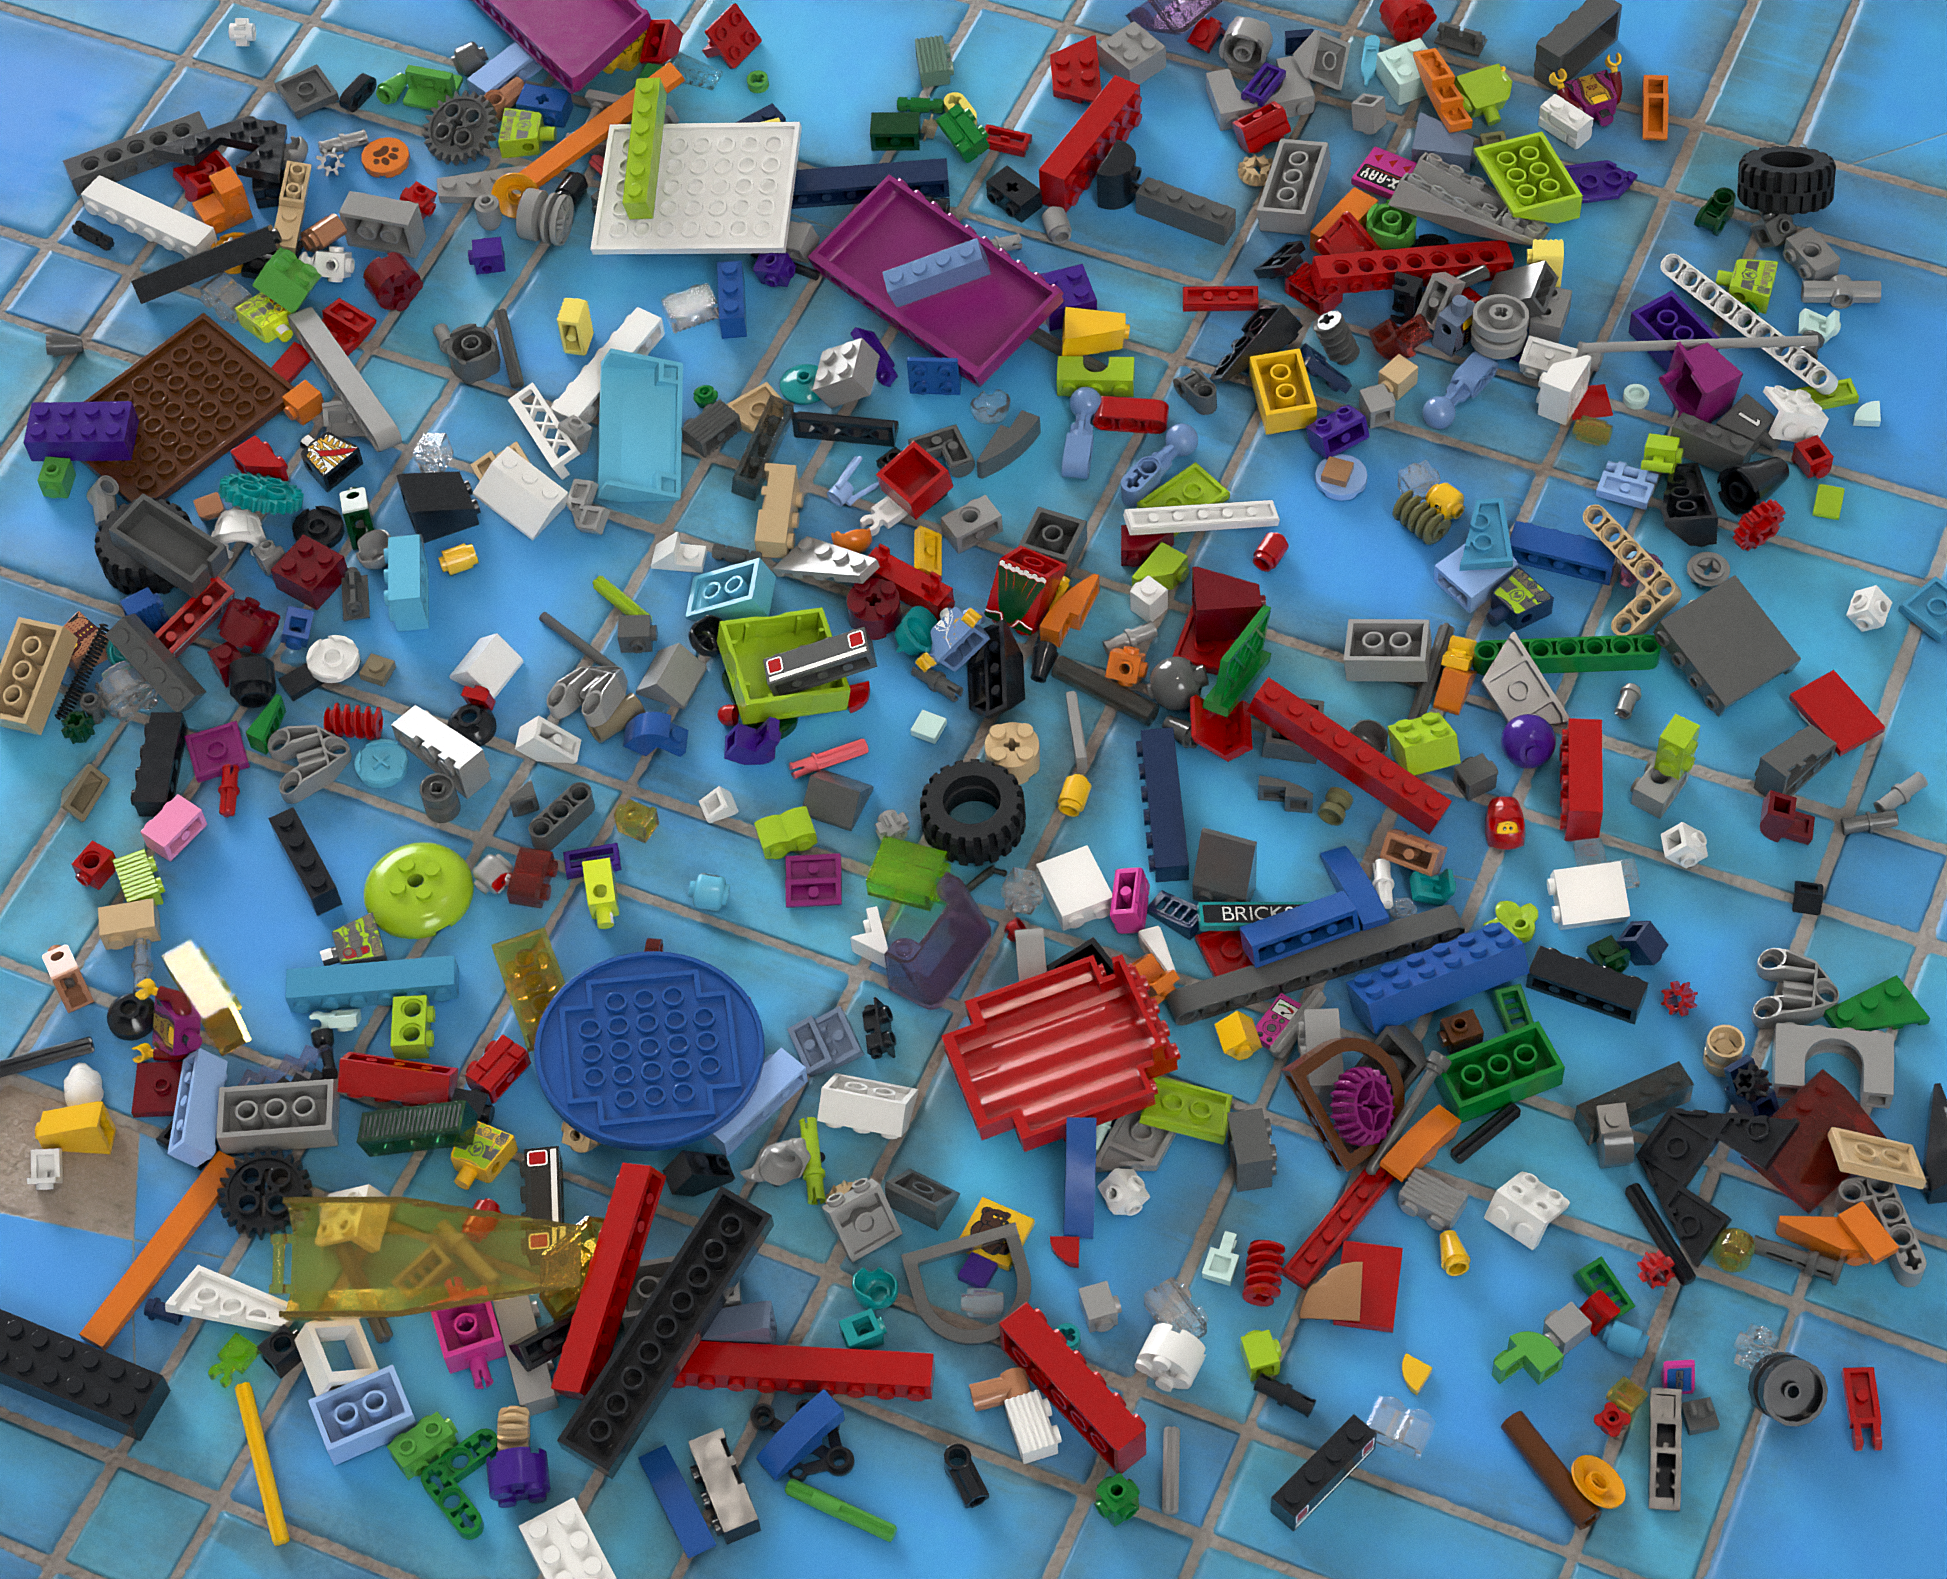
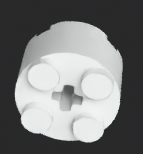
[1134,1323,1206,1392]

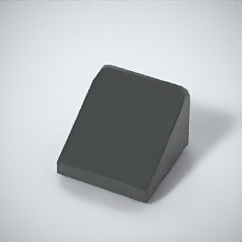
[509,780,540,817]

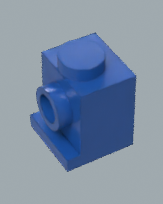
[280,606,314,650]

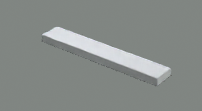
[1123,500,1280,535]

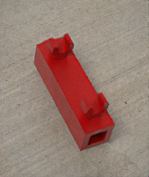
[868,543,955,621]

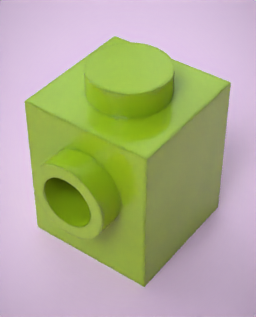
[1240,1330,1282,1382]

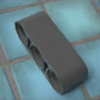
[528,782,595,852]

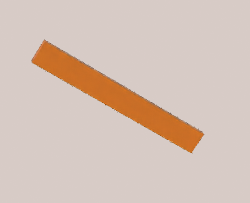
[519,62,685,188]
[79,1151,242,1351]

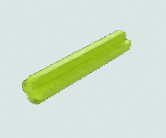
[592,576,653,622]

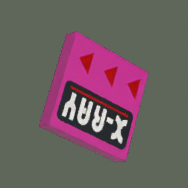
[1351,146,1417,199]

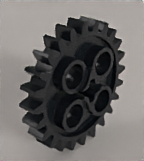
[217,1148,313,1240]

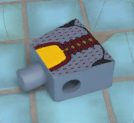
[1432,295,1476,358]

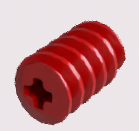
[324,703,383,740]
[1242,1240,1285,1307]

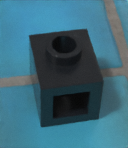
[447,1088,495,1128]

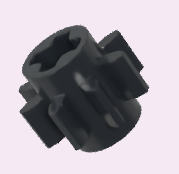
[1733,1064,1772,1102]

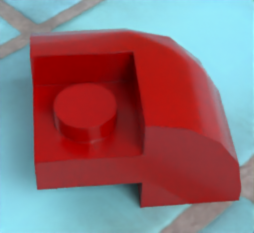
[173,149,230,202]

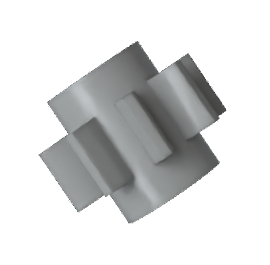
[316,147,345,176]
[875,810,910,844]

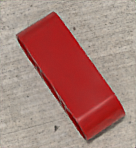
[1093,396,1169,434]

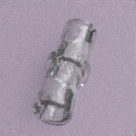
[131,938,154,992]

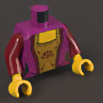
[1549,53,1623,126]
[132,978,202,1063]

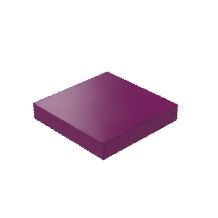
[185,721,250,783]

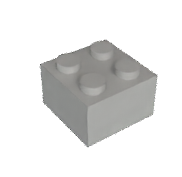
[1098,21,1166,85]
[812,338,880,408]

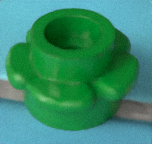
[693,385,718,408]

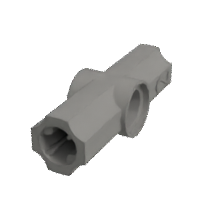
[1801,274,1882,309]

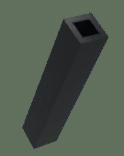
[131,224,282,304]

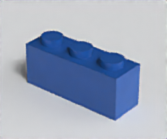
[717,260,747,339]

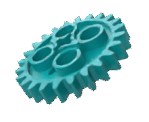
[218,472,304,515]

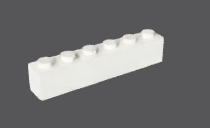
[81,175,218,258]
[551,307,665,425]

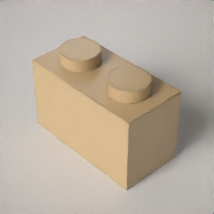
[98,898,161,950]

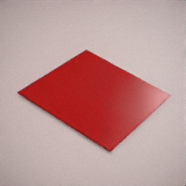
[1572,384,1613,421]

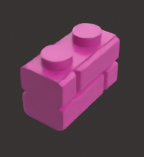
[1110,867,1150,934]

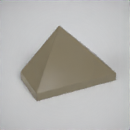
[61,763,110,822]

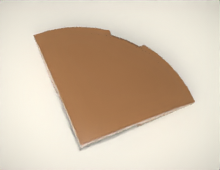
[1300,1262,1363,1322]

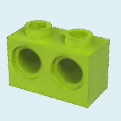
[390,995,436,1060]

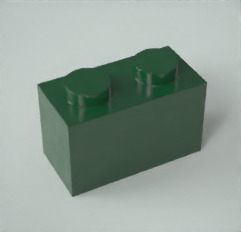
[870,112,921,151]

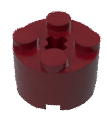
[363,252,423,312]
[847,578,902,640]
[217,597,281,654]

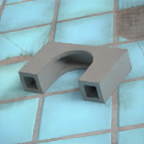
[1206,56,1315,131]
[1771,1022,1894,1109]

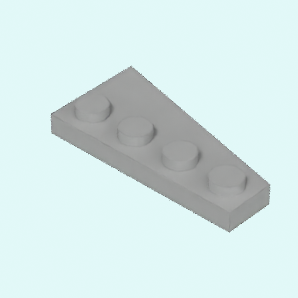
[436,164,530,204]

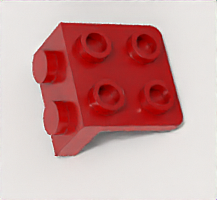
[1190,695,1253,762]

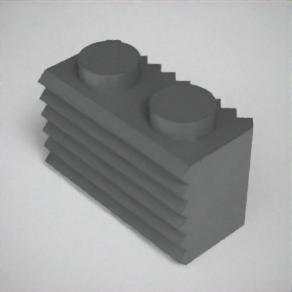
[681,399,742,458]

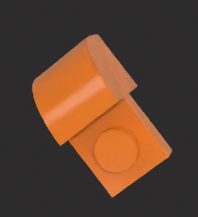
[1132,953,1180,1004]

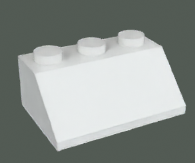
[472,446,568,541]
[817,1073,918,1139]

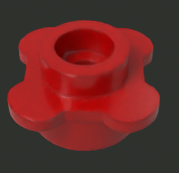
[1594,1402,1631,1437]

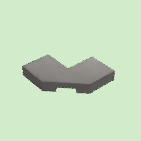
[566,478,610,535]

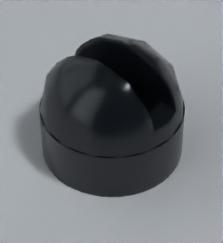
[310,1028,334,1052]

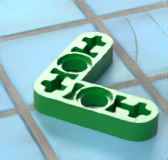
[421,1428,498,1540]

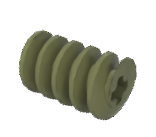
[1392,490,1452,545]

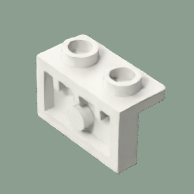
[1519,335,1579,379]

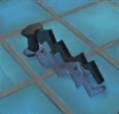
[238,1044,338,1086]

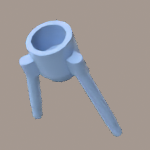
[827,456,880,507]

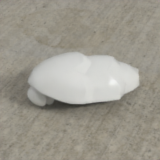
[64,1062,104,1107]

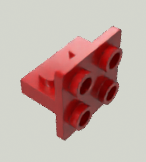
[702,3,762,69]

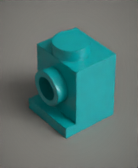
[838,1308,887,1350]

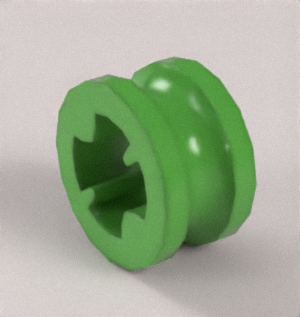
[747,70,769,93]

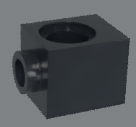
[256,1324,302,1379]

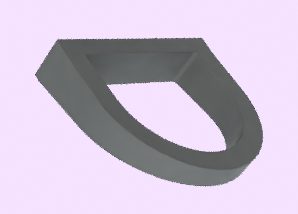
[901,1222,1031,1345]

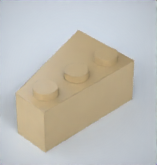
[755,463,804,559]

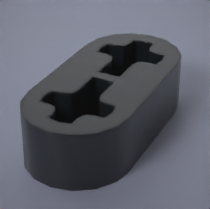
[339,73,377,112]

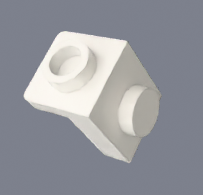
[27,1148,63,1190]

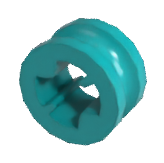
[1056,1323,1081,1351]

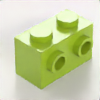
[1654,713,1700,780]

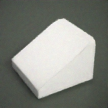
[699,786,738,823]

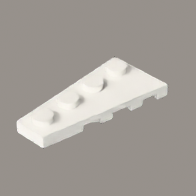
[165,1265,299,1332]

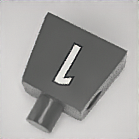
[1716,393,1781,455]

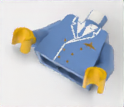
[915,607,990,673]

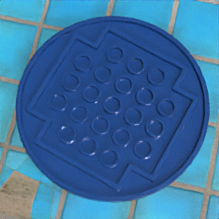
[534,951,765,1151]

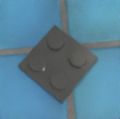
[274,64,339,119]

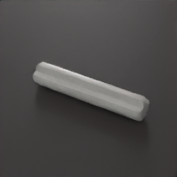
[1269,989,1326,1059]
[1162,1426,1180,1515]

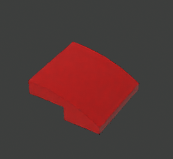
[321,298,376,357]

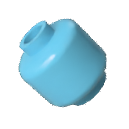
[688,873,730,912]

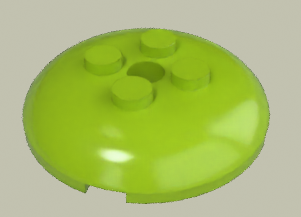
[364,842,474,939]

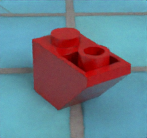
[230,435,289,481]

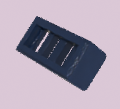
[1147,890,1199,940]

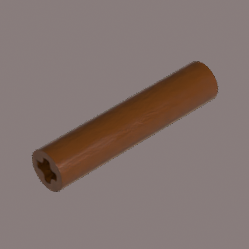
[1501,1411,1602,1530]

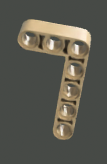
[1583,504,1682,636]

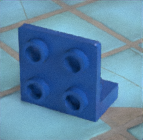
[907,357,962,395]

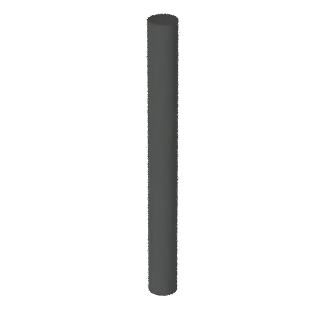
[539,612,617,666]

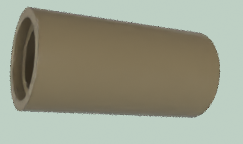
[586,693,646,743]

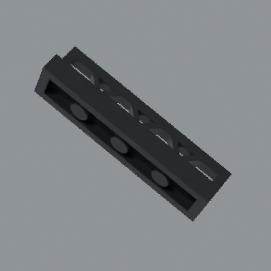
[792,411,899,447]

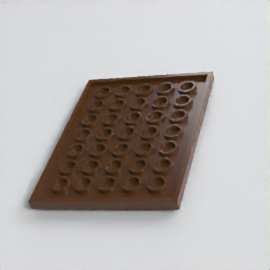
[80,313,294,504]

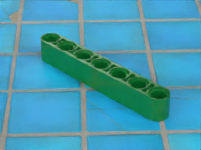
[1473,634,1662,676]

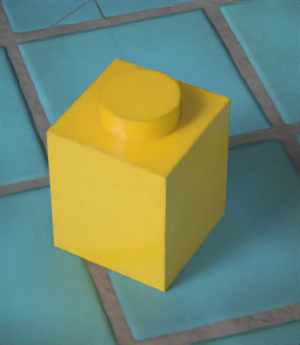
[1214,1011,1262,1061]

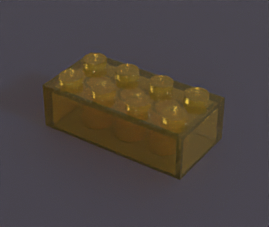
[491,927,565,1052]

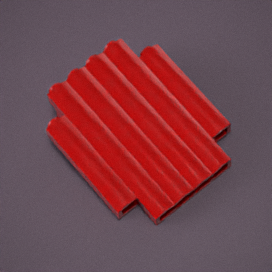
[941,954,1181,1152]

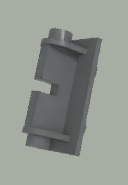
[1434,21,1488,57]
[341,567,370,621]

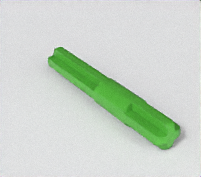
[785,1478,897,1542]

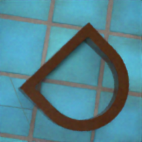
[1281,1037,1405,1172]

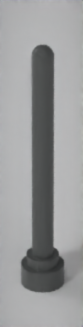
[1366,1051,1452,1175]

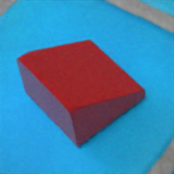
[1579,1290,1621,1336]

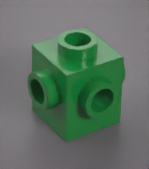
[1094,1472,1140,1527]

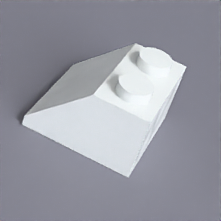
[1536,355,1592,426]

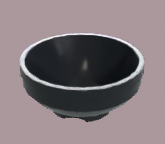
[448,704,497,747]
[107,992,155,1041]

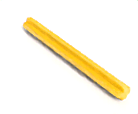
[235,1382,289,1546]

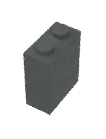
[1486,261,1559,318]

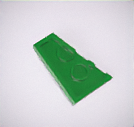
[1823,975,1930,1032]

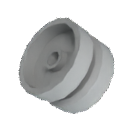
[1471,294,1529,359]

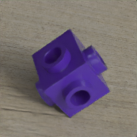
[753,252,796,287]

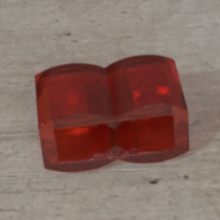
[507,847,558,908]

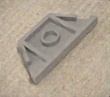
[1481,631,1570,725]
[1096,1110,1177,1172]

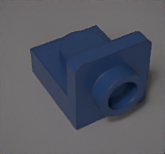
[1284,29,1314,55]

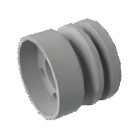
[516,188,574,246]

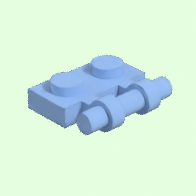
[1595,461,1659,510]

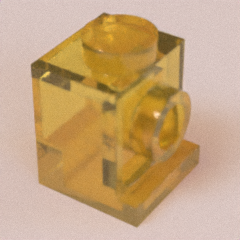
[614,799,659,843]

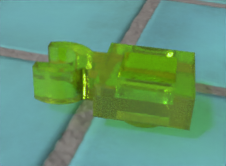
[208,1332,259,1388]

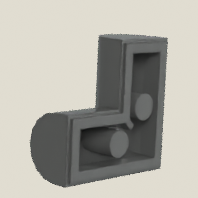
[908,424,975,478]

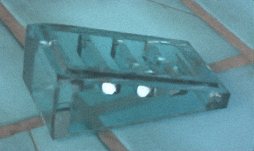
[673,52,723,90]

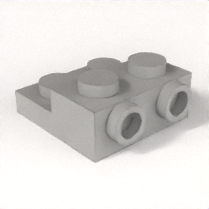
[822,1178,903,1263]

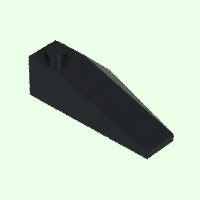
[1209,304,1303,382]

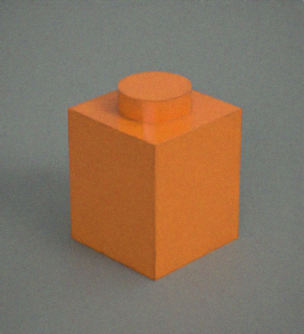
[282,380,324,426]

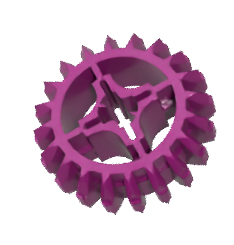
[1329,1066,1396,1146]

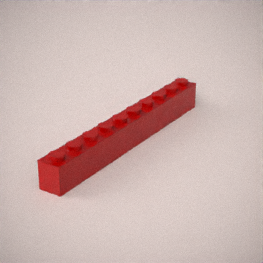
[672,1341,935,1402]

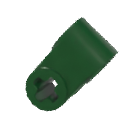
[1694,187,1736,236]

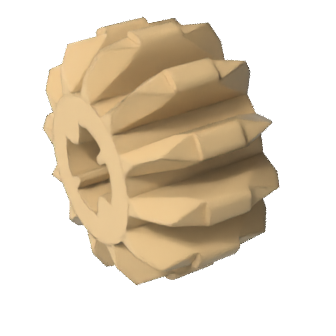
[497,1406,531,1451]

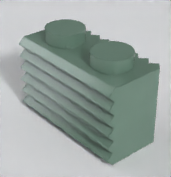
[915,35,954,88]

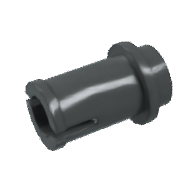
[80,692,105,724]

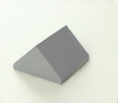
[1293,30,1351,91]
[636,643,707,710]

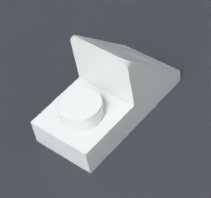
[651,532,707,573]
[850,906,891,968]

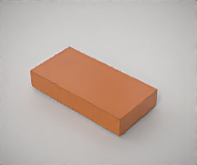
[1837,1201,1899,1266]

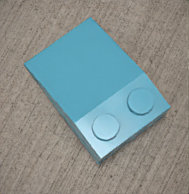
[686,558,776,621]

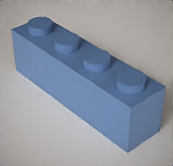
[883,238,991,308]

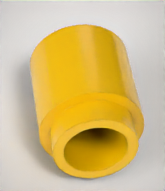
[438,543,479,576]
[1058,774,1092,817]

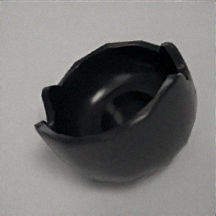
[688,615,723,657]

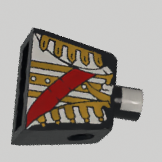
[300,432,364,492]

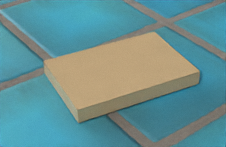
[1827,1127,1927,1189]

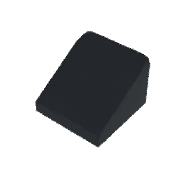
[1792,881,1823,915]

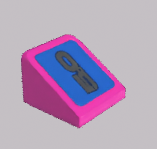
[1661,1360,1695,1394]

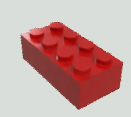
[1559,718,1603,842]

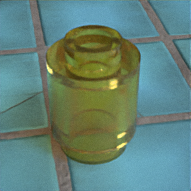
[1573,415,1613,446]

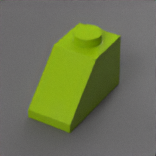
[1132,542,1189,590]

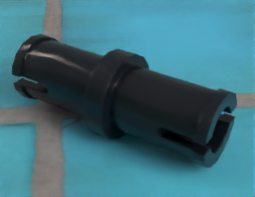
[1253,1372,1317,1418]

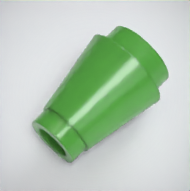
[376,73,408,105]

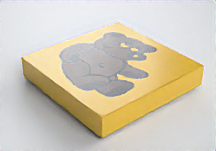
[959,1197,1035,1272]

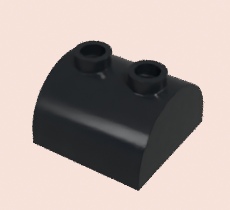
[1097,139,1142,210]

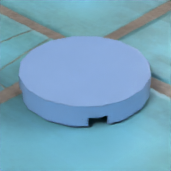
[1315,454,1368,501]

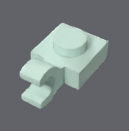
[309,1009,361,1033]
[1202,1231,1239,1286]

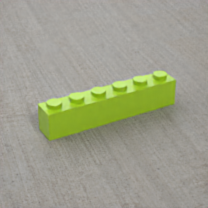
[622,78,667,220]

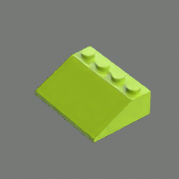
[1474,131,1583,224]

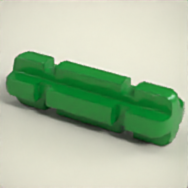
[897,97,944,113]

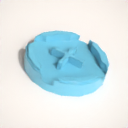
[354,739,409,788]

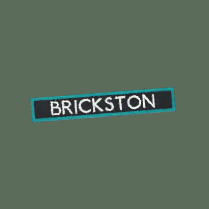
[1197,902,1362,931]

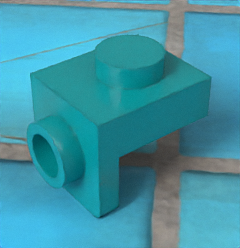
[1409,868,1456,906]

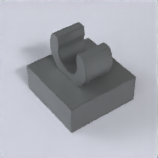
[1681,1397,1720,1436]

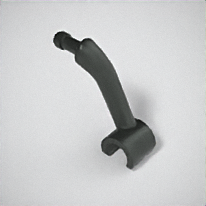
[953,865,1007,904]

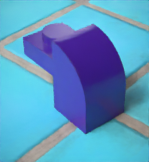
[724,717,781,765]

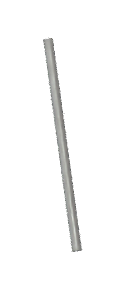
[1582,335,1818,353]

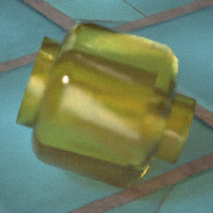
[1713,1228,1756,1273]

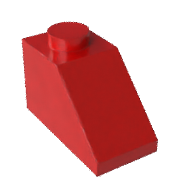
[639,19,683,64]

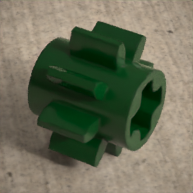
[61,710,95,744]

